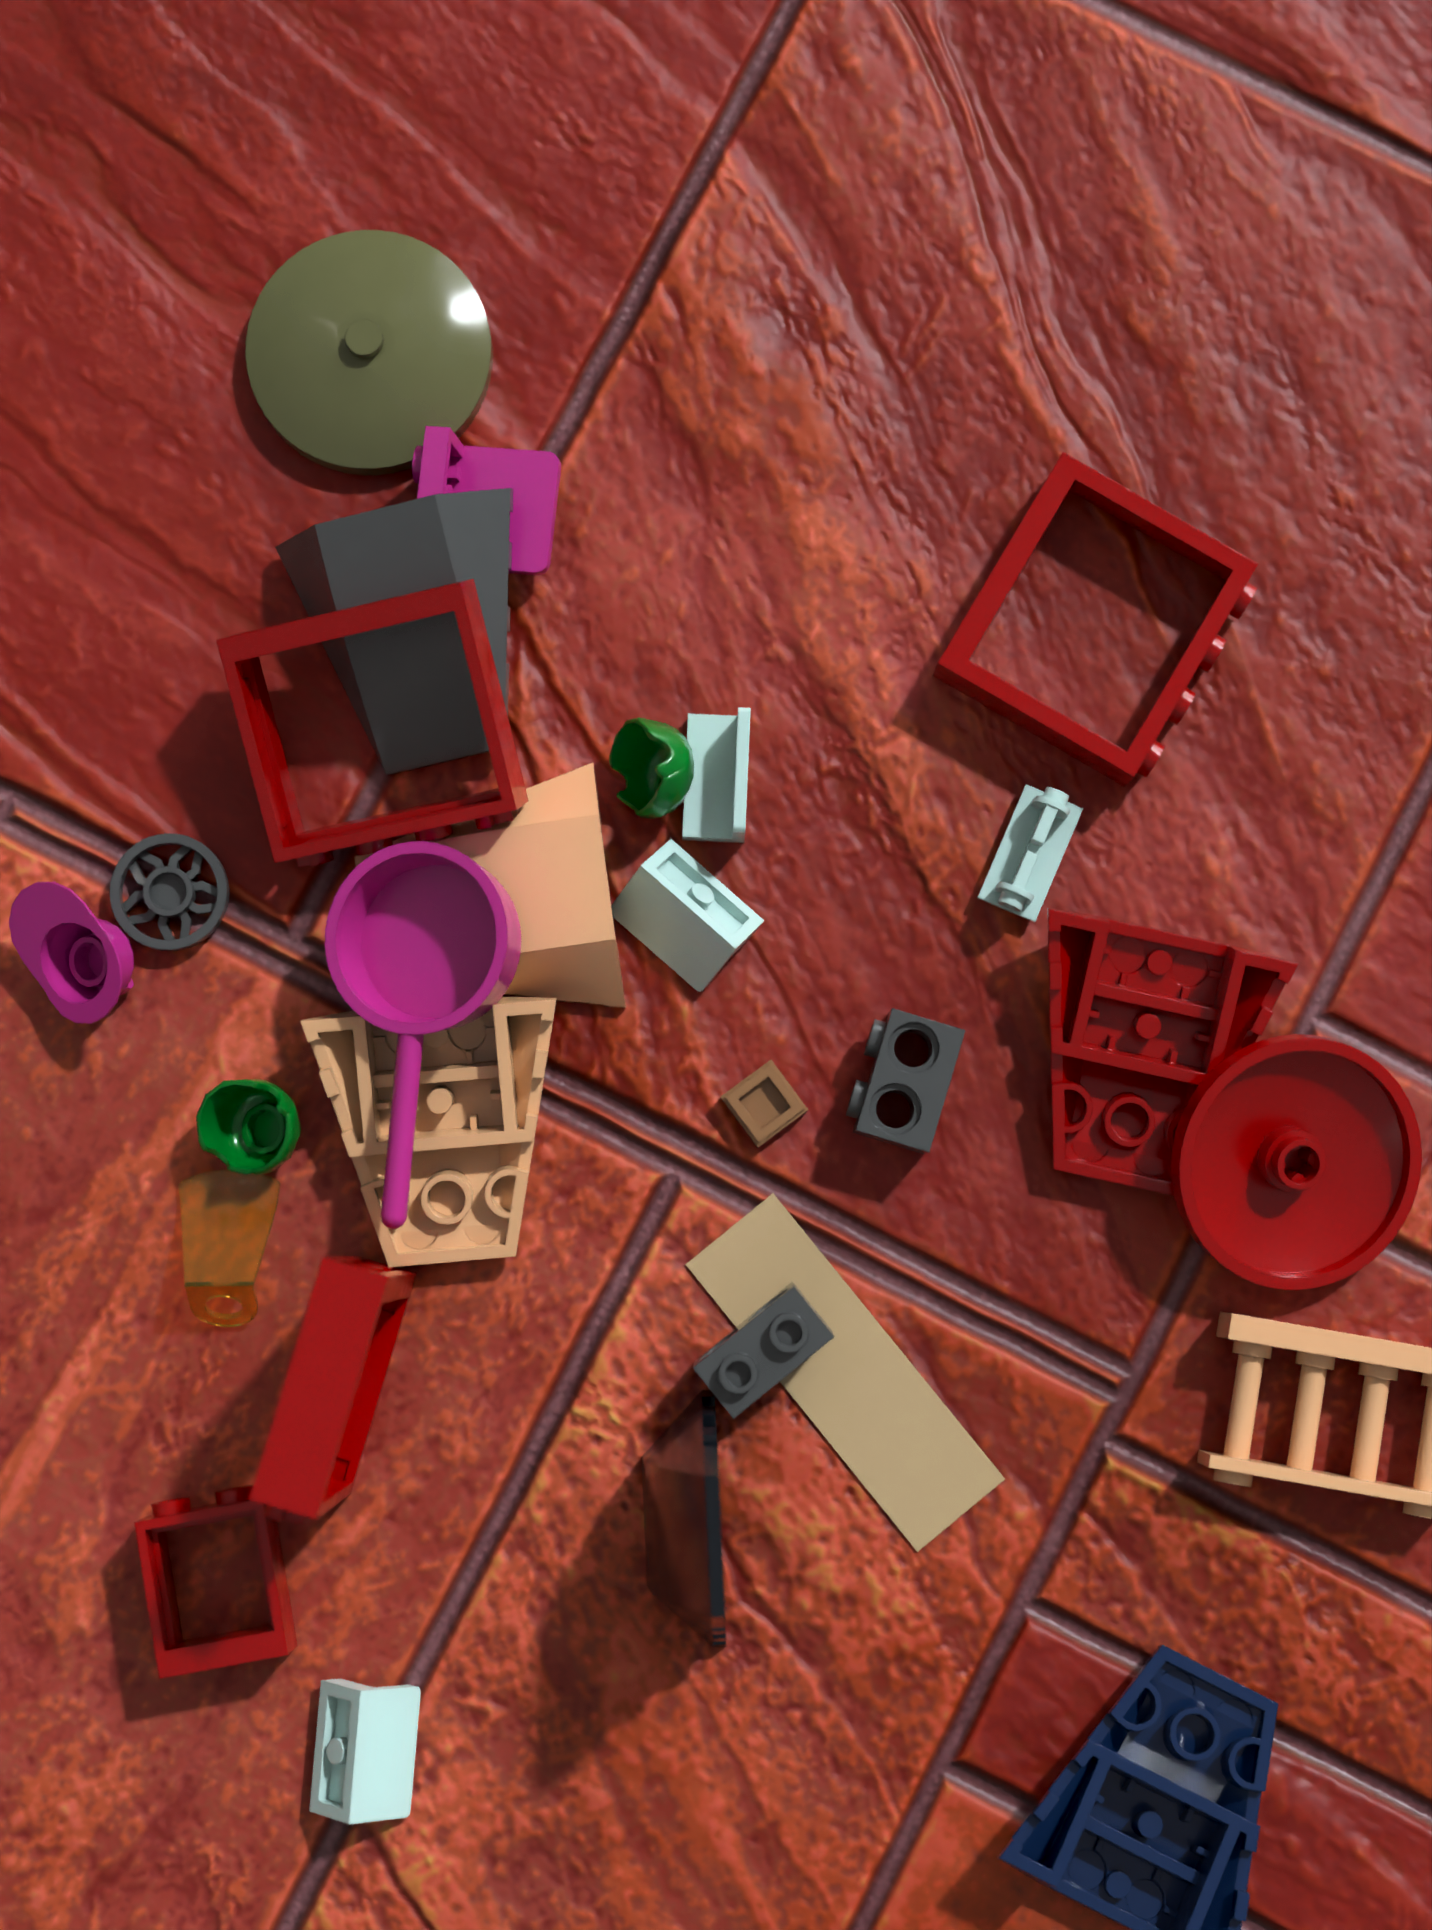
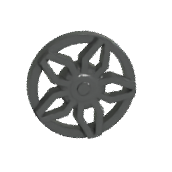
[110,833,229,951]

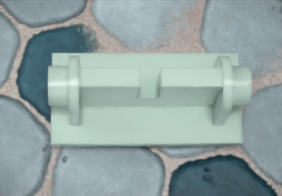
[977,784,1083,923]

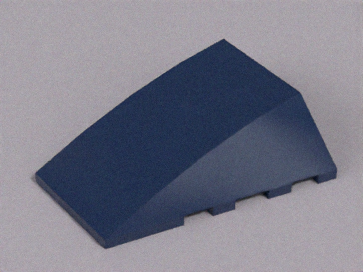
[997,1645,1279,1930]

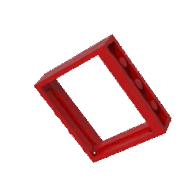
[933,452,1258,787]
[216,578,528,868]
[249,1256,417,1525]

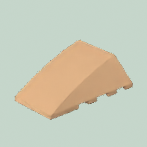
[354,763,626,1008]
[300,996,557,1267]

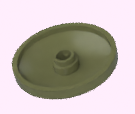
[245,230,493,475]

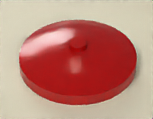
[1171,1034,1422,1290]

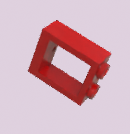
[134,1485,298,1679]

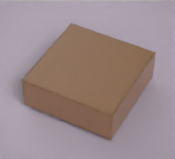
[720,1060,808,1148]

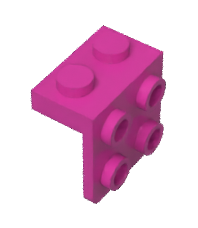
[412,426,561,575]

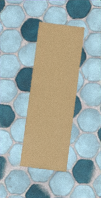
[685,1193,1005,1552]

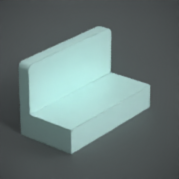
[682,707,751,843]
[612,839,765,992]
[309,1679,421,1824]

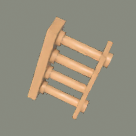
[1197,1312,1432,1519]

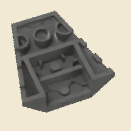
[275,488,513,775]

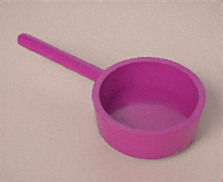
[325,841,521,1229]

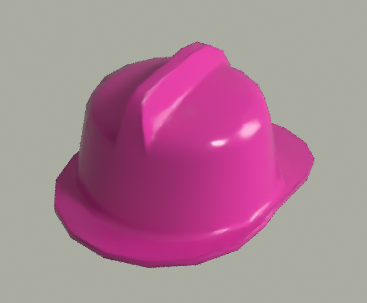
[9,882,134,1024]

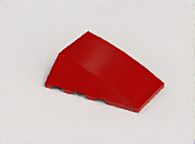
[1047,908,1298,1196]

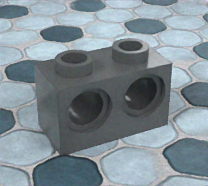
[846,1008,966,1154]
[693,1282,834,1419]

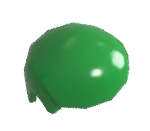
[609,717,694,819]
[196,1079,301,1175]

